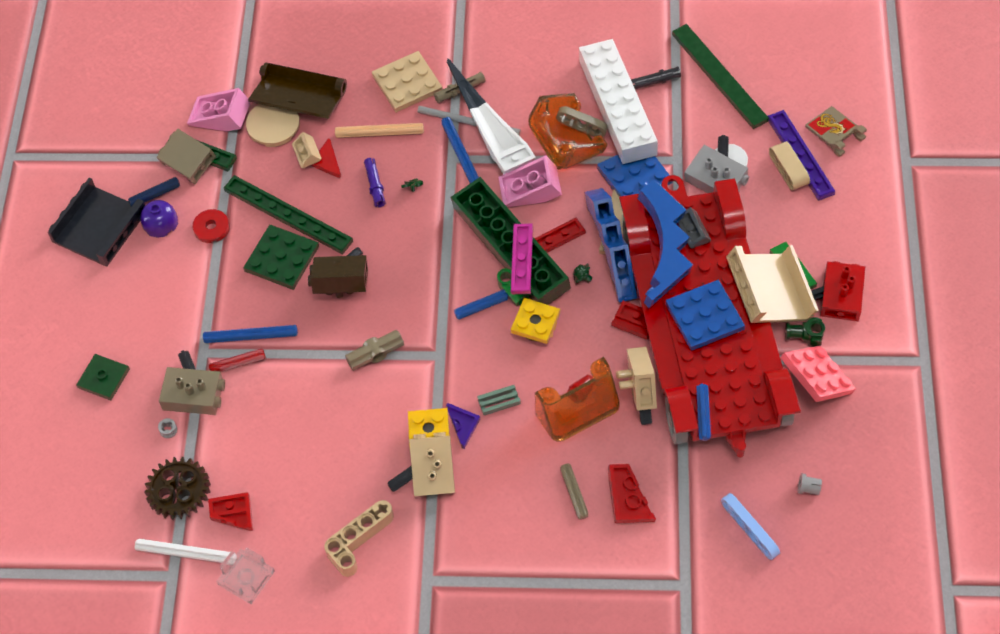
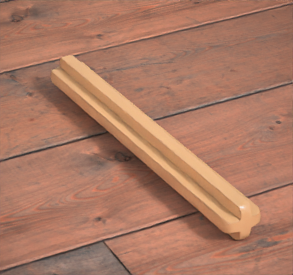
[335,123,424,138]

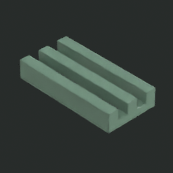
[477,385,521,416]

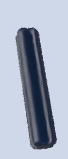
[128,177,180,207]

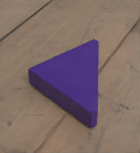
[446,403,480,449]

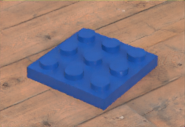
[597,155,673,197]
[665,279,745,351]

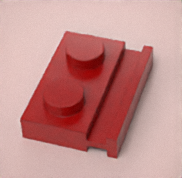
[611,300,648,340]

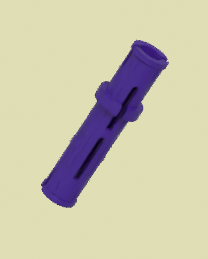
[364,158,386,208]

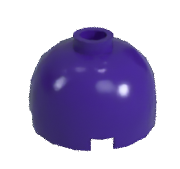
[140,200,178,238]

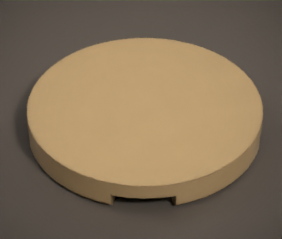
[246,104,300,147]

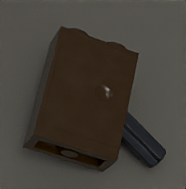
[308,247,368,298]

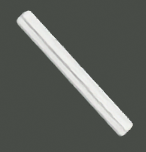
[135,539,234,564]

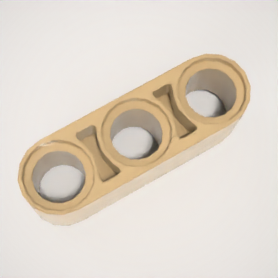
[769,141,810,190]

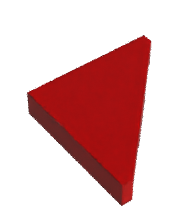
[311,138,341,178]

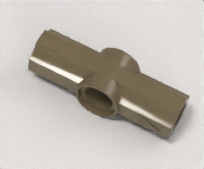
[345,330,404,371]

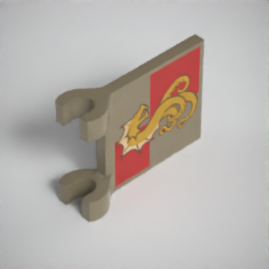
[805,106,867,157]

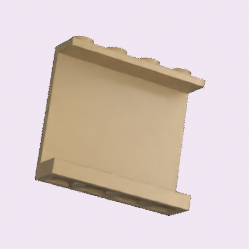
[726,245,819,323]

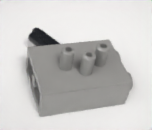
[684,135,749,193]

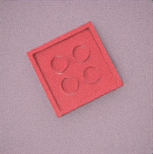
[780,346,856,402]

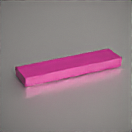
[511,223,533,294]

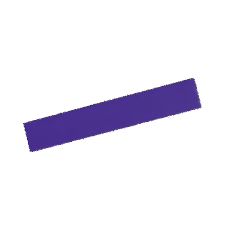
[768,110,835,201]

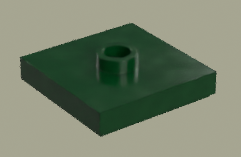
[76,354,130,401]

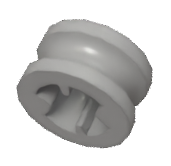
[158,418,177,438]

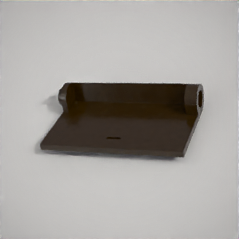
[248,62,347,119]

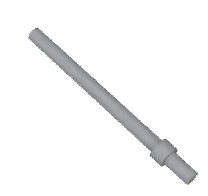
[417,106,521,136]

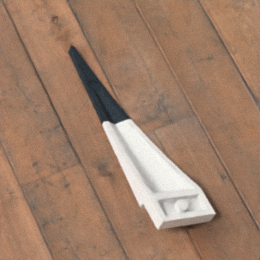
[447,58,536,175]

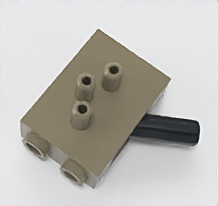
[159,350,225,415]

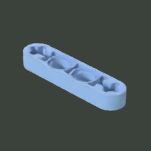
[721,493,780,560]

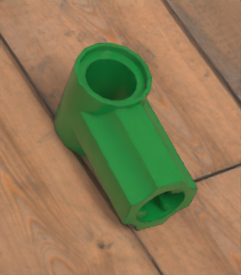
[497,268,530,306]

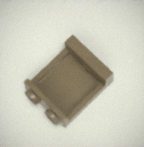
[156,128,216,185]

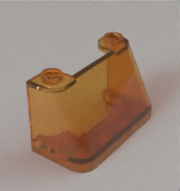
[528,93,608,170]
[535,356,620,442]

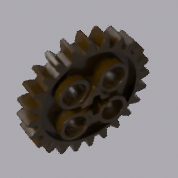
[144,457,211,520]

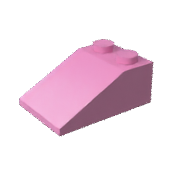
[187,88,251,131]
[499,155,562,207]

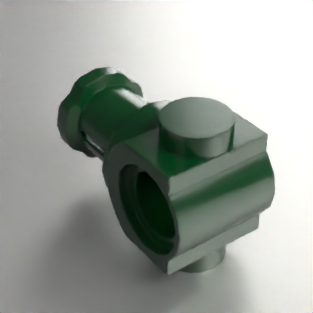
[785,317,825,347]

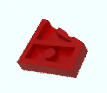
[208,492,253,531]

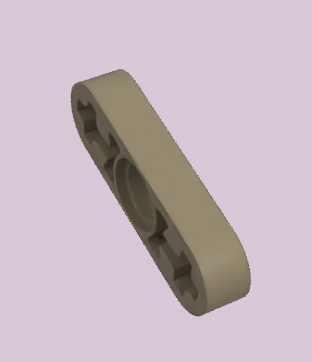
[556,106,608,138]

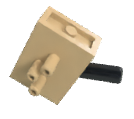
[616,347,657,425]
[387,432,455,496]

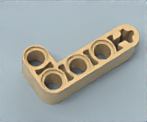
[324,500,394,577]

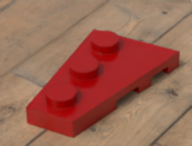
[608,464,656,523]

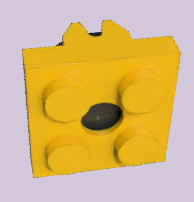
[510,298,560,344]
[408,408,450,448]

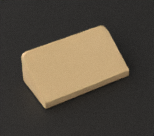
[292,132,322,168]

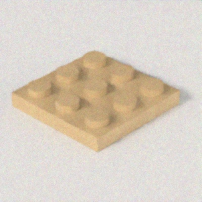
[372,51,443,112]

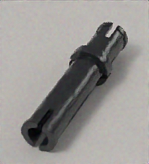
[631,66,681,89]

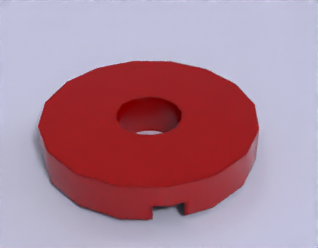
[192,209,230,243]

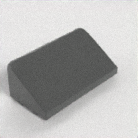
[678,207,711,248]

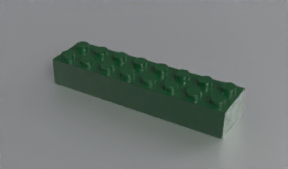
[450,177,571,305]

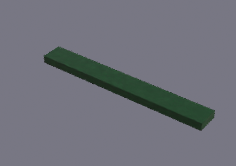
[672,24,769,129]
[223,175,353,255]

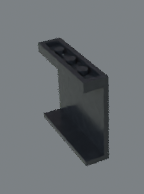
[48,178,145,267]

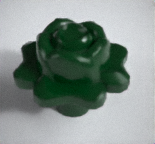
[573,263,593,283]

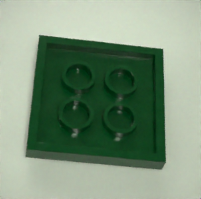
[243,224,319,290]

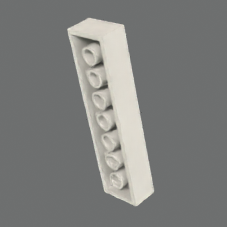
[579,39,658,164]

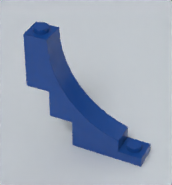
[637,179,693,308]
[584,188,637,302]

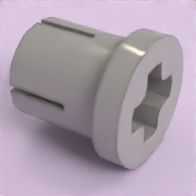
[797,473,822,495]

